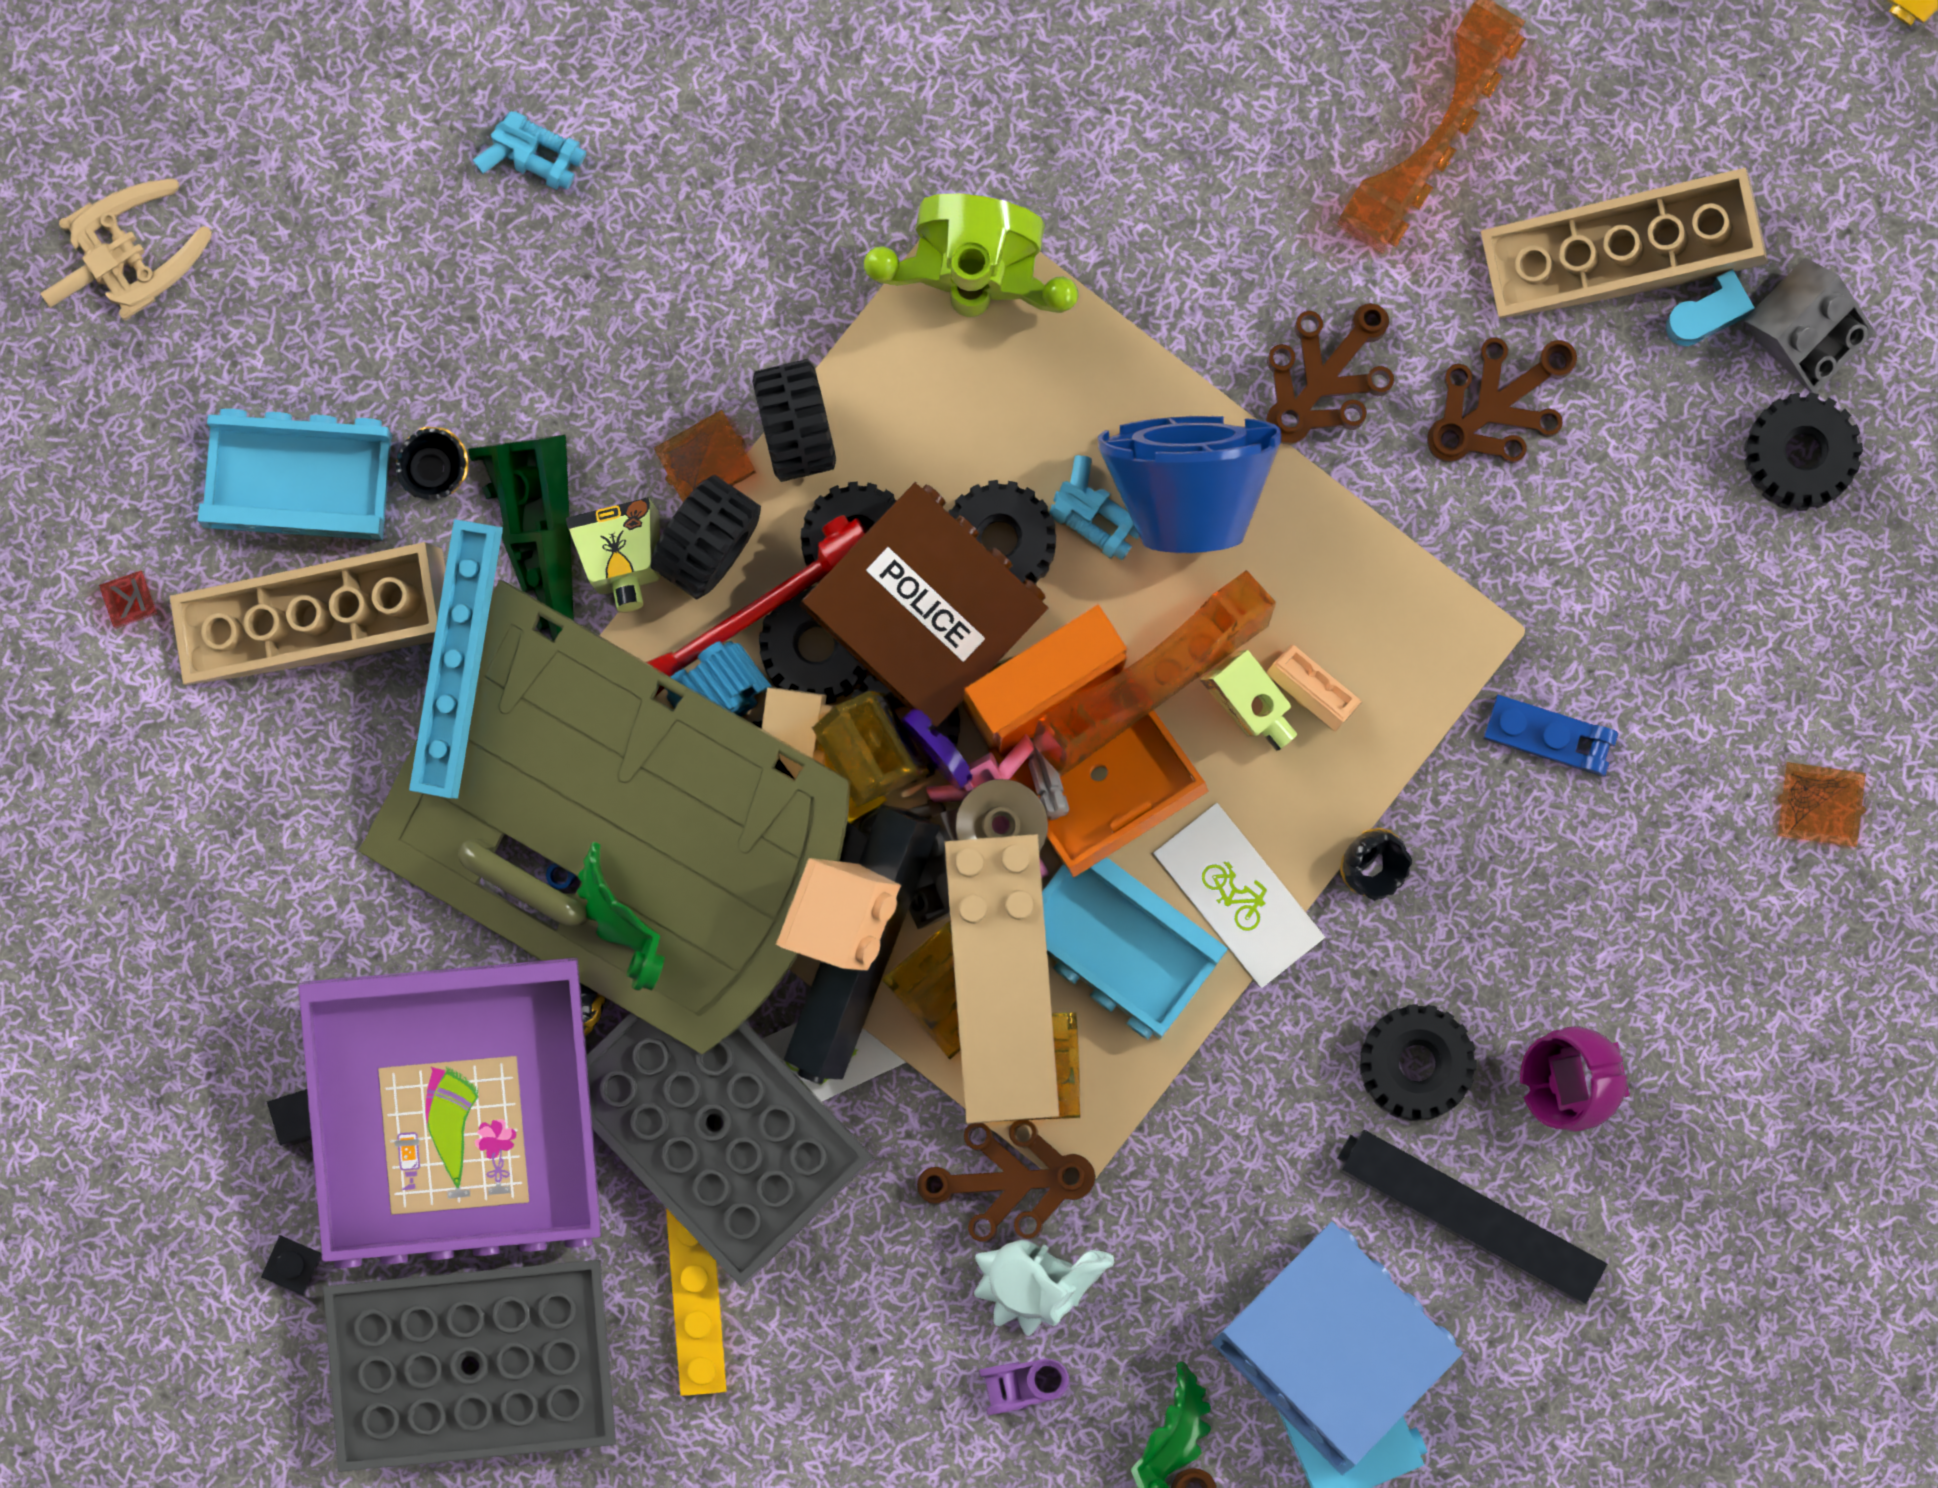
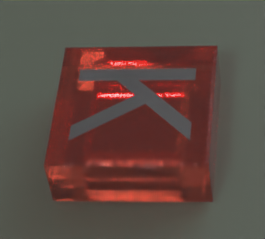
[99,570,158,629]

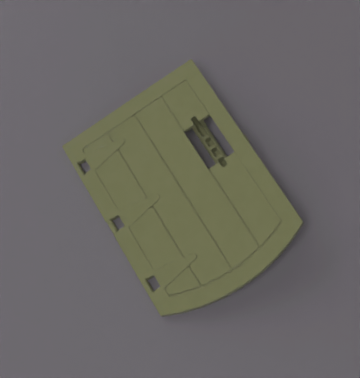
[358,580,851,1054]

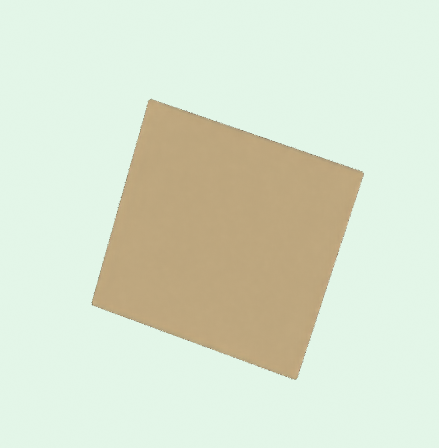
[599,193,1525,1185]

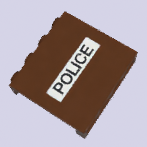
[799,482,1049,730]

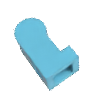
[1666,269,1754,346]

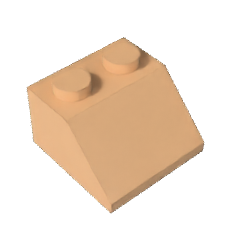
[776,858,901,971]

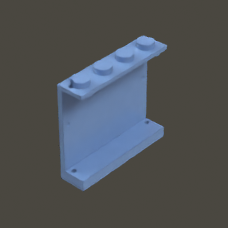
[1211,1221,1463,1475]

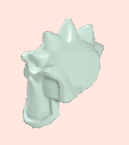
[974,1240,1114,1336]

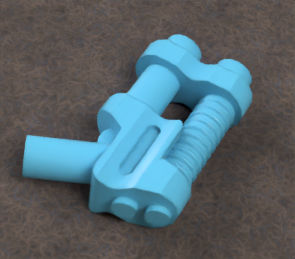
[472,111,587,190]
[1049,455,1139,560]

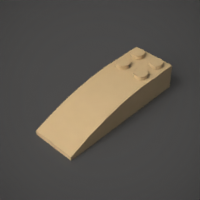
[1480,167,1769,318]
[170,542,446,685]
[945,834,1059,1124]

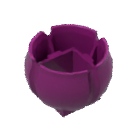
[1520,1026,1630,1132]

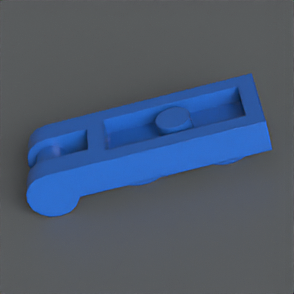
[1483,694,1619,777]

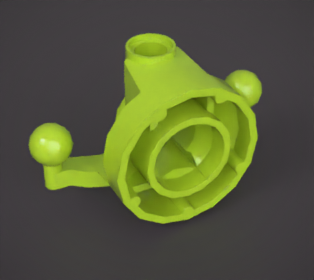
[863,193,1079,317]

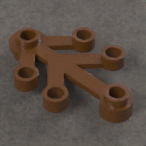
[1266,303,1394,445]
[1427,337,1577,464]
[917,1119,1096,1243]

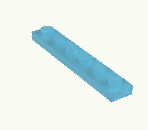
[409,519,503,799]

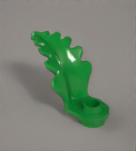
[577,842,665,991]
[1130,1361,1211,1488]

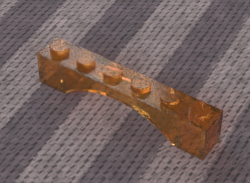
[1337,0,1527,254]
[1032,570,1276,777]

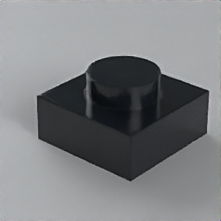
[261,1235,322,1296]

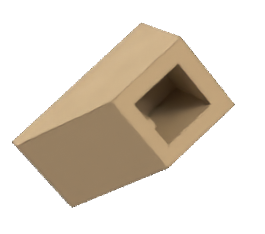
[762,687,832,780]

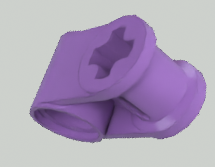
[979,1359,1070,1416]

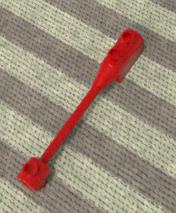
[646,515,867,696]

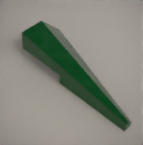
[468,434,574,641]

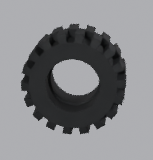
[752,359,836,482]
[650,475,761,600]

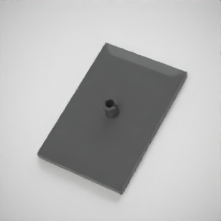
[586,1013,875,1287]
[323,1259,617,1472]

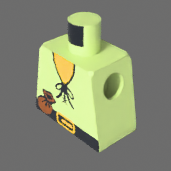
[566,497,661,612]
[1200,650,1297,751]

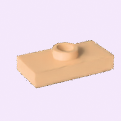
[1266,644,1362,732]

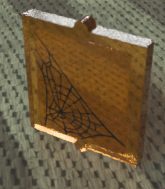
[654,409,757,502]
[1777,762,1866,847]

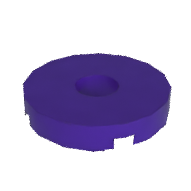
[901,709,973,790]

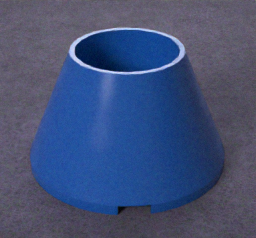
[1098,416,1281,553]

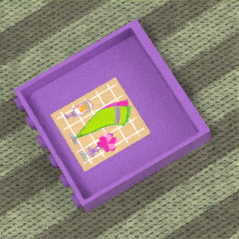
[298,958,602,1268]

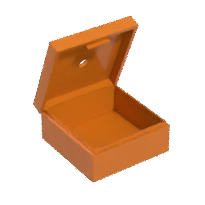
[963,604,1209,878]

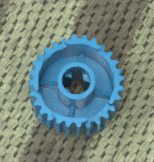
[664,641,772,717]

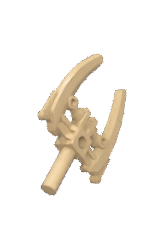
[40,179,212,320]

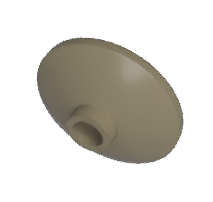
[955,779,1048,851]

